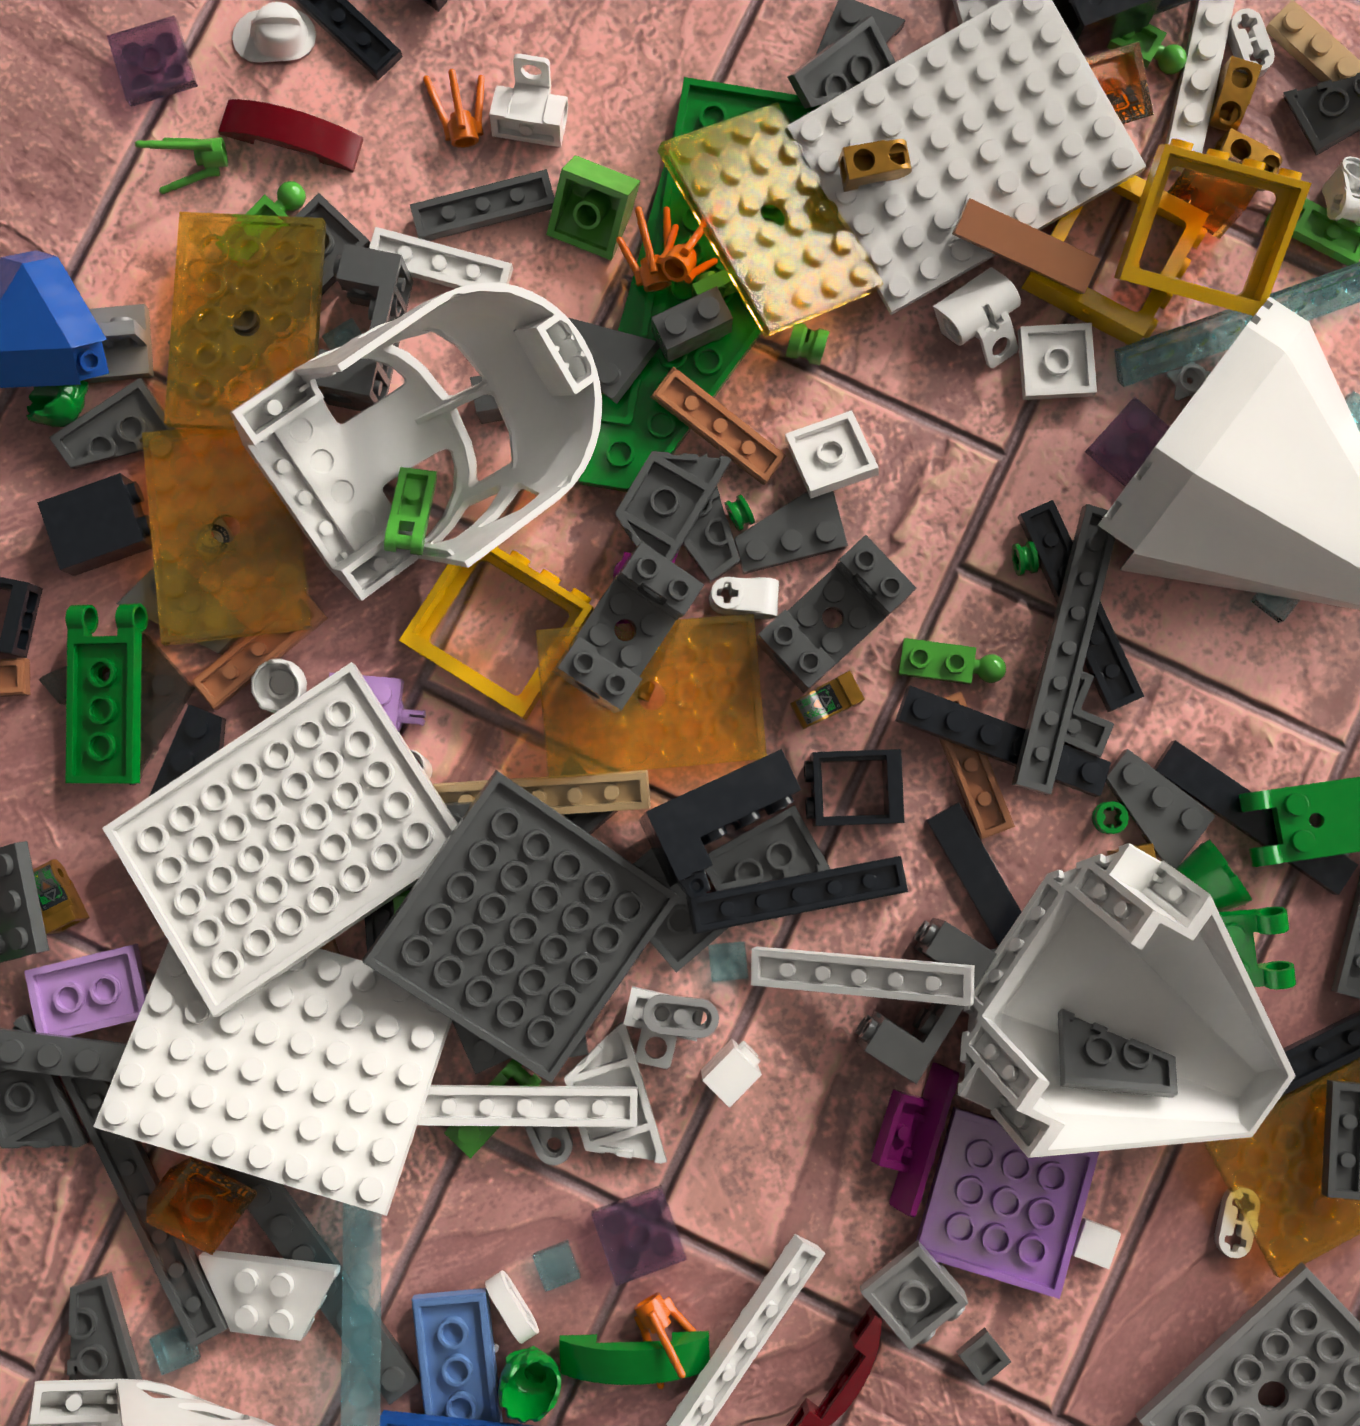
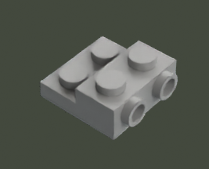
[860,1240,968,1350]

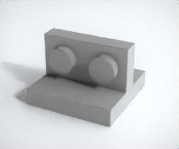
[83,304,154,383]

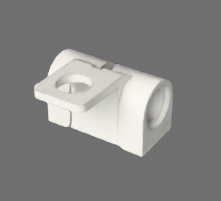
[489,54,568,148]
[933,267,1021,368]
[623,986,703,1069]

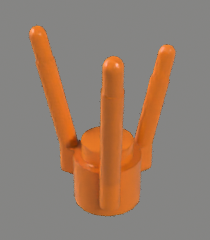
[423,69,485,148]
[658,201,724,283]
[616,206,672,292]
[634,1292,696,1389]

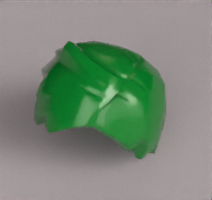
[26,380,89,427]
[498,1346,561,1424]

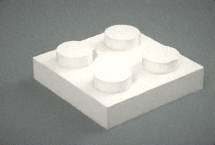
[1018,323,1097,400]
[785,411,879,498]

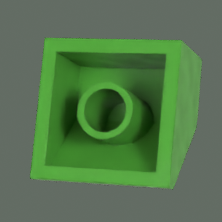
[546,155,640,260]

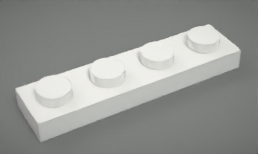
[369,227,513,289]

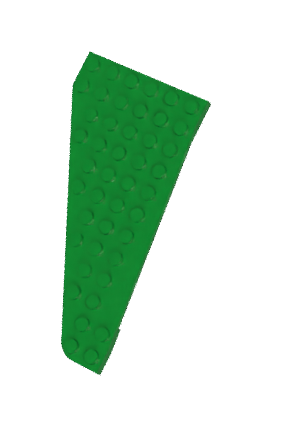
[579,77,841,492]

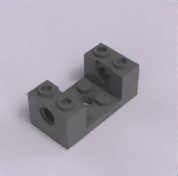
[316,243,413,411]
[755,535,916,694]
[552,542,705,713]
[855,918,997,1084]

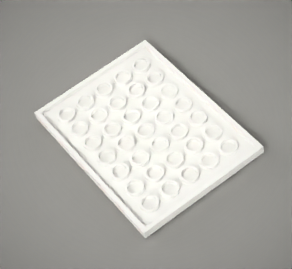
[787,0,1146,315]
[102,662,458,1017]
[93,942,452,1216]

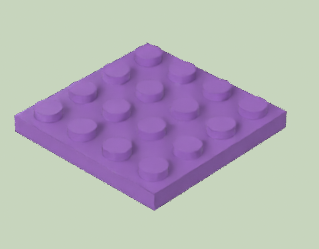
[916,1107,1099,1299]

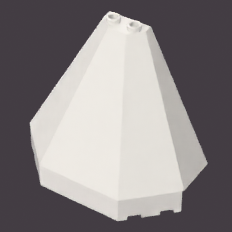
[1098,297,1360,610]
[958,843,1296,1158]

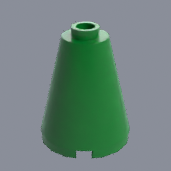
[1176,839,1252,912]

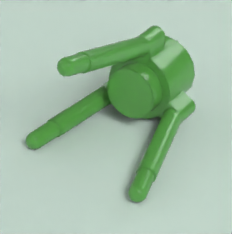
[135,137,228,194]

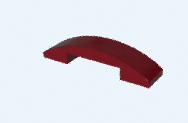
[218,99,363,172]
[786,1305,882,1426]

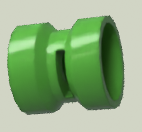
[785,321,830,366]

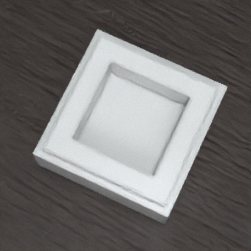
[1072,1217,1121,1269]

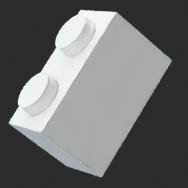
[701,1038,762,1108]

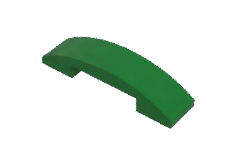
[559,1331,710,1385]

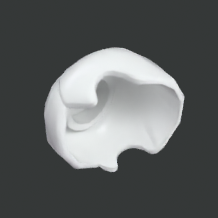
[251,659,307,713]

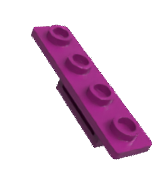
[870,1062,959,1217]

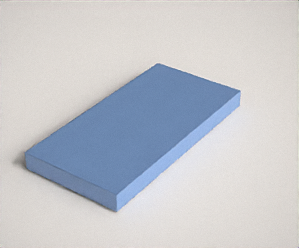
[411,1288,503,1422]

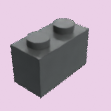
[651,286,733,363]

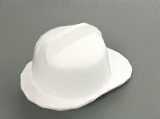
[232,1,316,63]

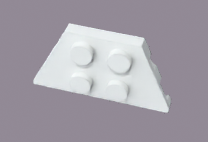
[564,1022,667,1164]
[199,1249,340,1341]

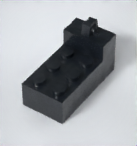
[639,749,801,900]

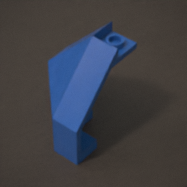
[0,250,109,388]

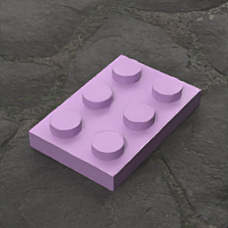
[24,944,148,1036]

